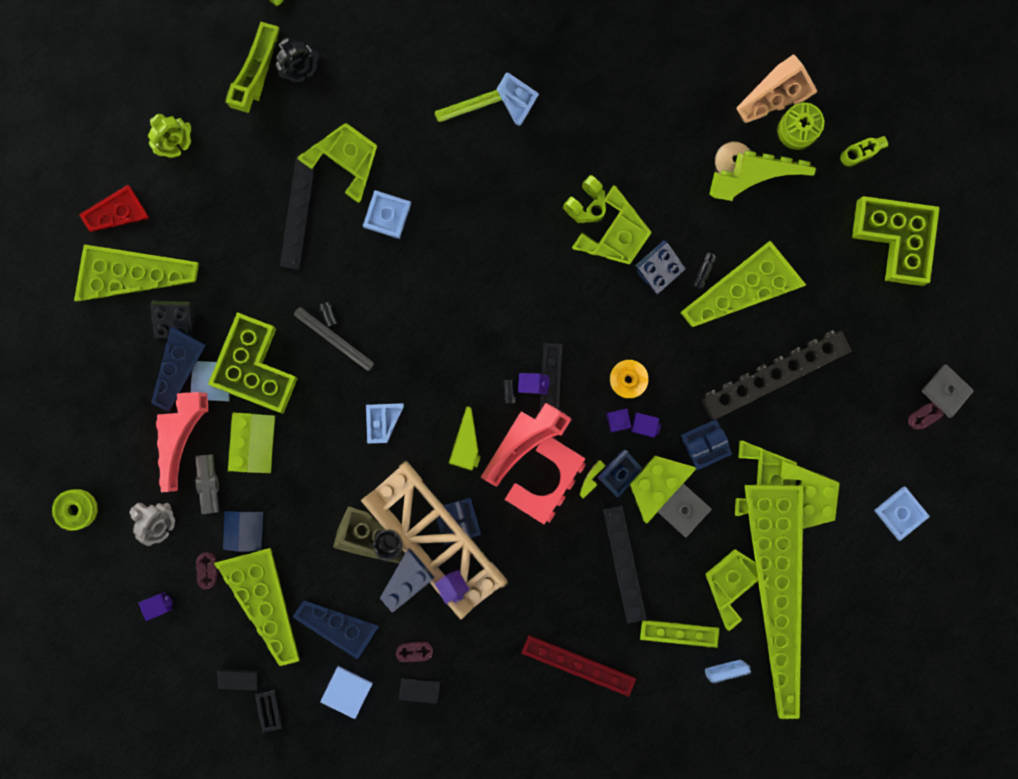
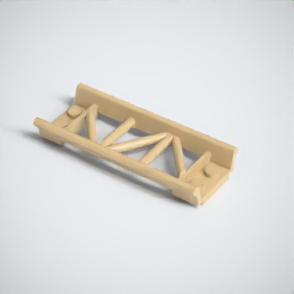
[361,462,507,619]

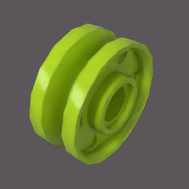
[52,489,98,530]

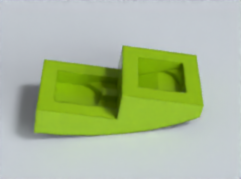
[580,460,605,498]

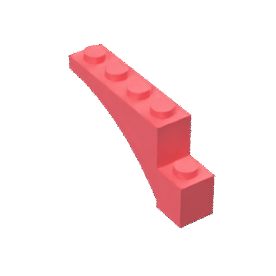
[156,392,208,492]
[481,403,571,487]

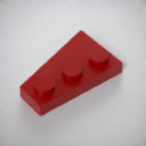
[79,185,149,232]

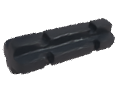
[693,253,717,289]

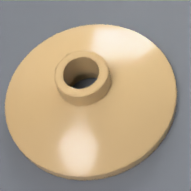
[715,142,750,175]

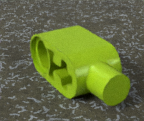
[841,136,888,166]

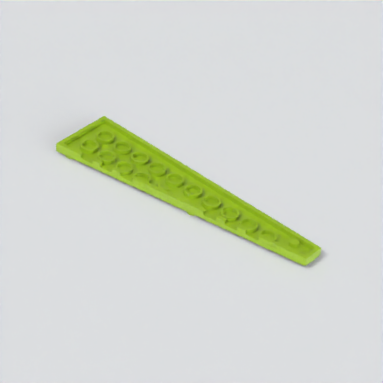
[744,485,803,719]

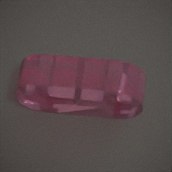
[909,402,944,429]
[196,552,217,589]
[396,642,433,662]

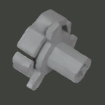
[130,503,175,546]

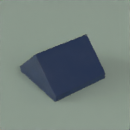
[596,450,643,498]
[223,511,263,552]

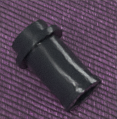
[319,302,338,327]
[503,380,518,404]

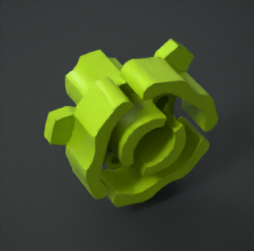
[148,114,191,158]

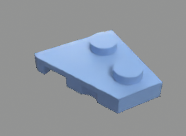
[497,73,539,125]
[366,404,404,443]

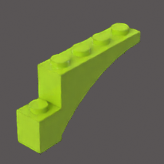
[226,22,280,113]
[710,150,816,201]

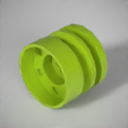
[778,103,824,150]

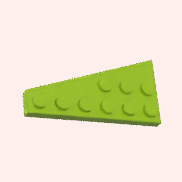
[680,241,806,327]

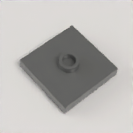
[922,364,974,418]
[658,484,712,537]

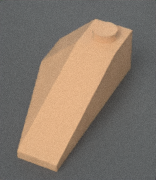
[736,54,817,123]

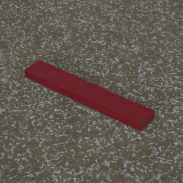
[521,635,636,697]

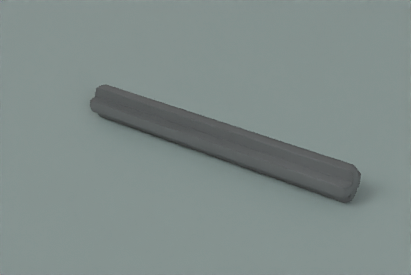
[294,307,374,371]

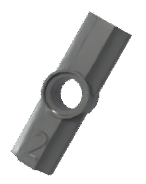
[196,455,219,514]

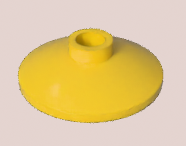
[610,360,648,398]

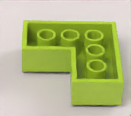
[852,196,939,286]
[208,313,298,414]

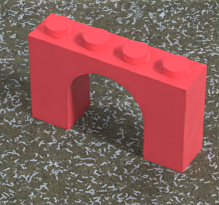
[505,437,586,524]

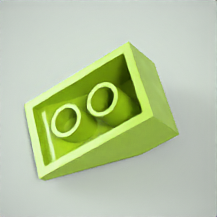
[449,407,481,470]

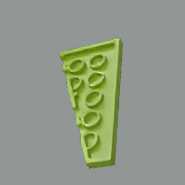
[74,245,199,302]
[214,548,300,666]

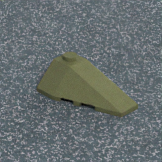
[333,507,405,563]

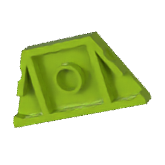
[630,456,696,523]

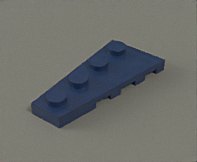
[151,326,206,412]
[293,601,379,659]

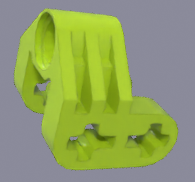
[563,175,606,223]

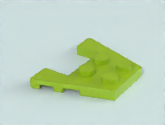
[298,123,377,203]
[572,185,651,264]
[735,441,797,516]
[781,460,839,529]
[705,549,758,631]

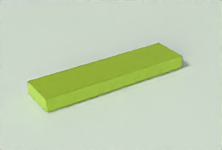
[640,620,719,648]

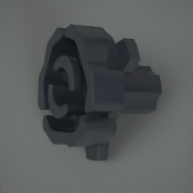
[275,37,318,82]

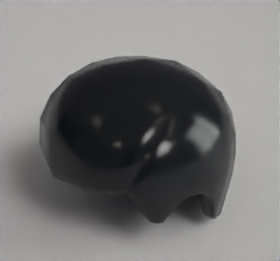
[373,529,403,561]

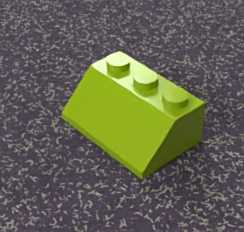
[228,413,275,473]

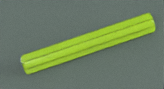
[435,90,502,122]

